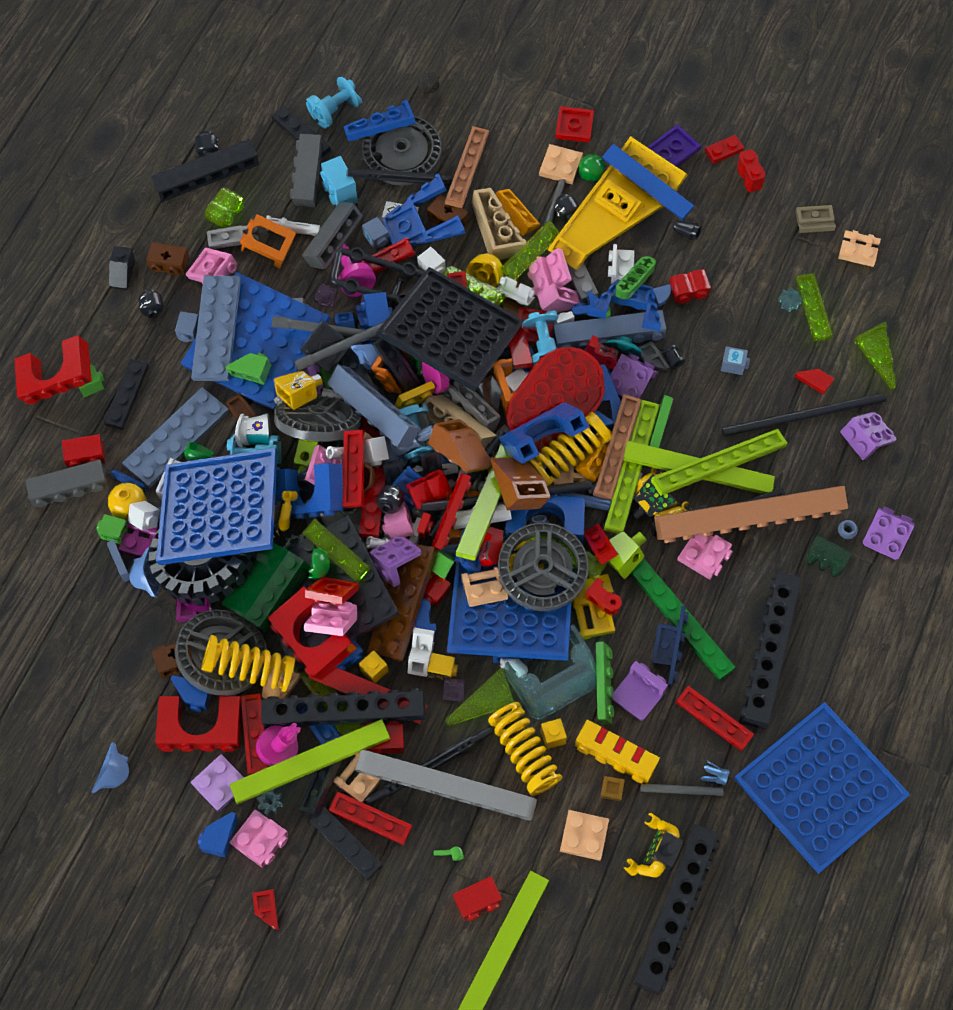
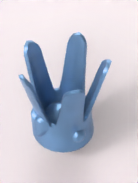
[701,760,733,785]

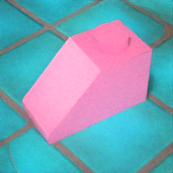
[537,283,580,313]
[382,500,414,540]

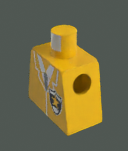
[274,371,323,410]

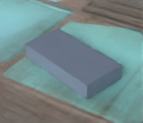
[107,540,130,582]

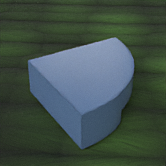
[653,284,671,307]

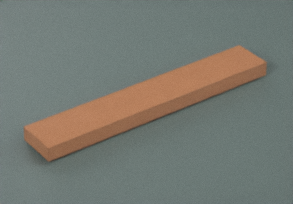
[445,126,489,208]
[594,394,642,501]

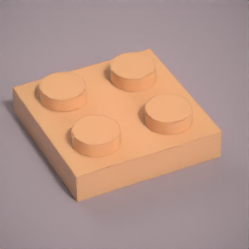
[539,144,583,185]
[560,810,609,861]

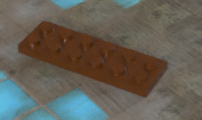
[366,544,438,662]

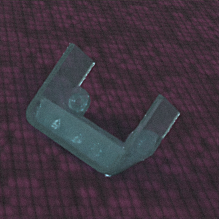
[505,624,597,719]

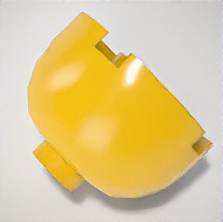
[466,253,503,291]
[108,483,147,522]

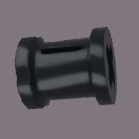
[662,345,685,369]

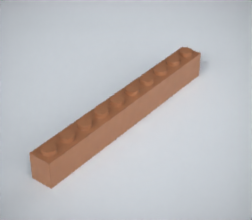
[654,486,848,543]

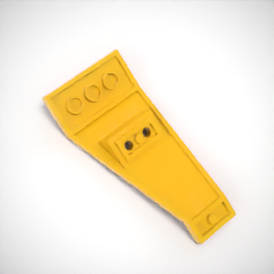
[548,136,688,271]

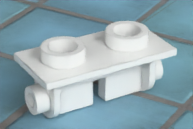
[495,276,535,306]

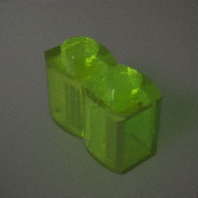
[204,187,244,228]

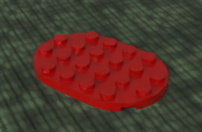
[506,347,605,453]

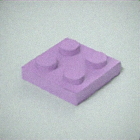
[191,754,244,813]

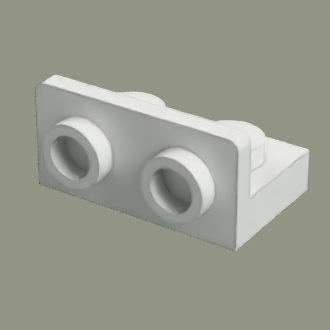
[608,244,634,284]

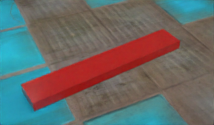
[308,667,428,724]

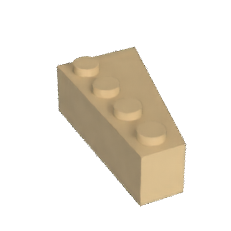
[471,188,528,260]
[420,394,497,449]

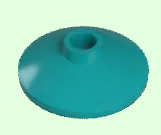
[606,336,642,355]

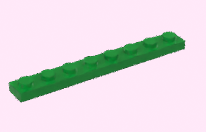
[630,558,736,681]

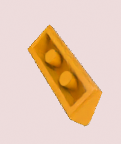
[495,189,540,236]
[575,429,612,482]

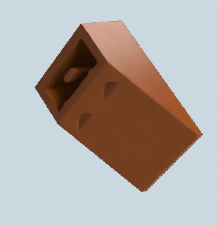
[428,419,493,473]
[490,457,551,510]

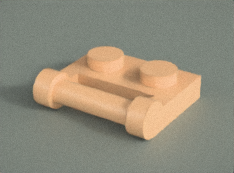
[461,567,508,607]
[333,752,382,803]

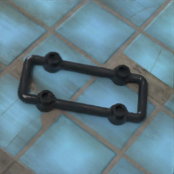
[330,247,424,306]

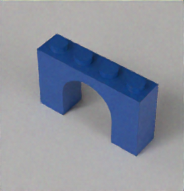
[499,402,589,464]
[275,463,343,520]
[505,495,585,545]

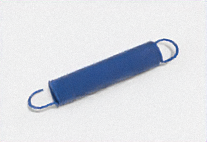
[107,468,148,491]

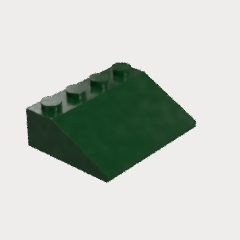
[222,543,311,633]

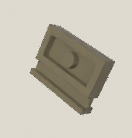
[795,205,836,233]

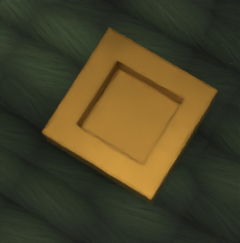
[600,776,624,802]

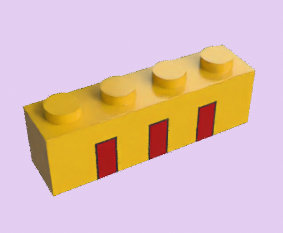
[575,720,660,784]

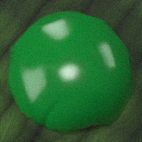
[578,154,605,182]
[184,442,214,461]
[308,548,330,579]

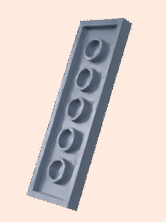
[191,275,241,381]
[122,387,229,488]

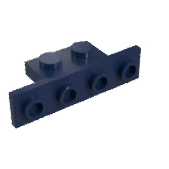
[652,606,689,687]

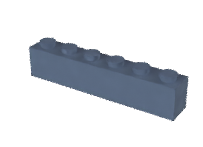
[553,310,666,350]
[327,365,421,448]

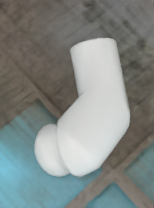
[500,658,528,679]

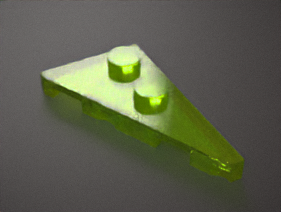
[854,322,896,390]
[446,668,514,726]

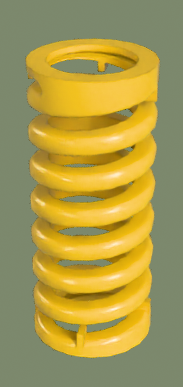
[528,412,612,486]
[201,635,295,692]
[488,702,562,796]

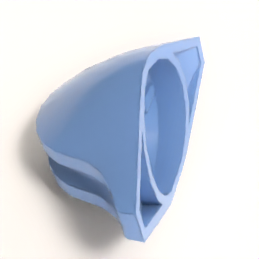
[351,344,385,370]
[129,547,160,597]
[91,742,129,793]

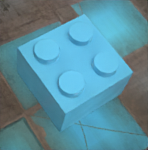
[320,156,358,206]

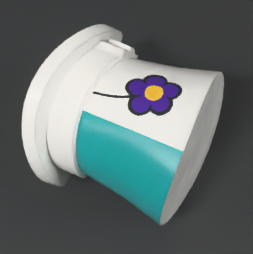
[235,413,271,448]

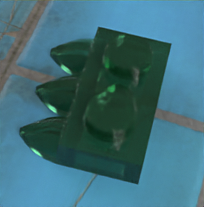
[807,535,852,577]

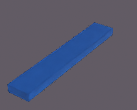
[602,144,694,221]

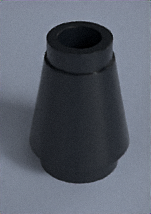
[673,220,701,240]

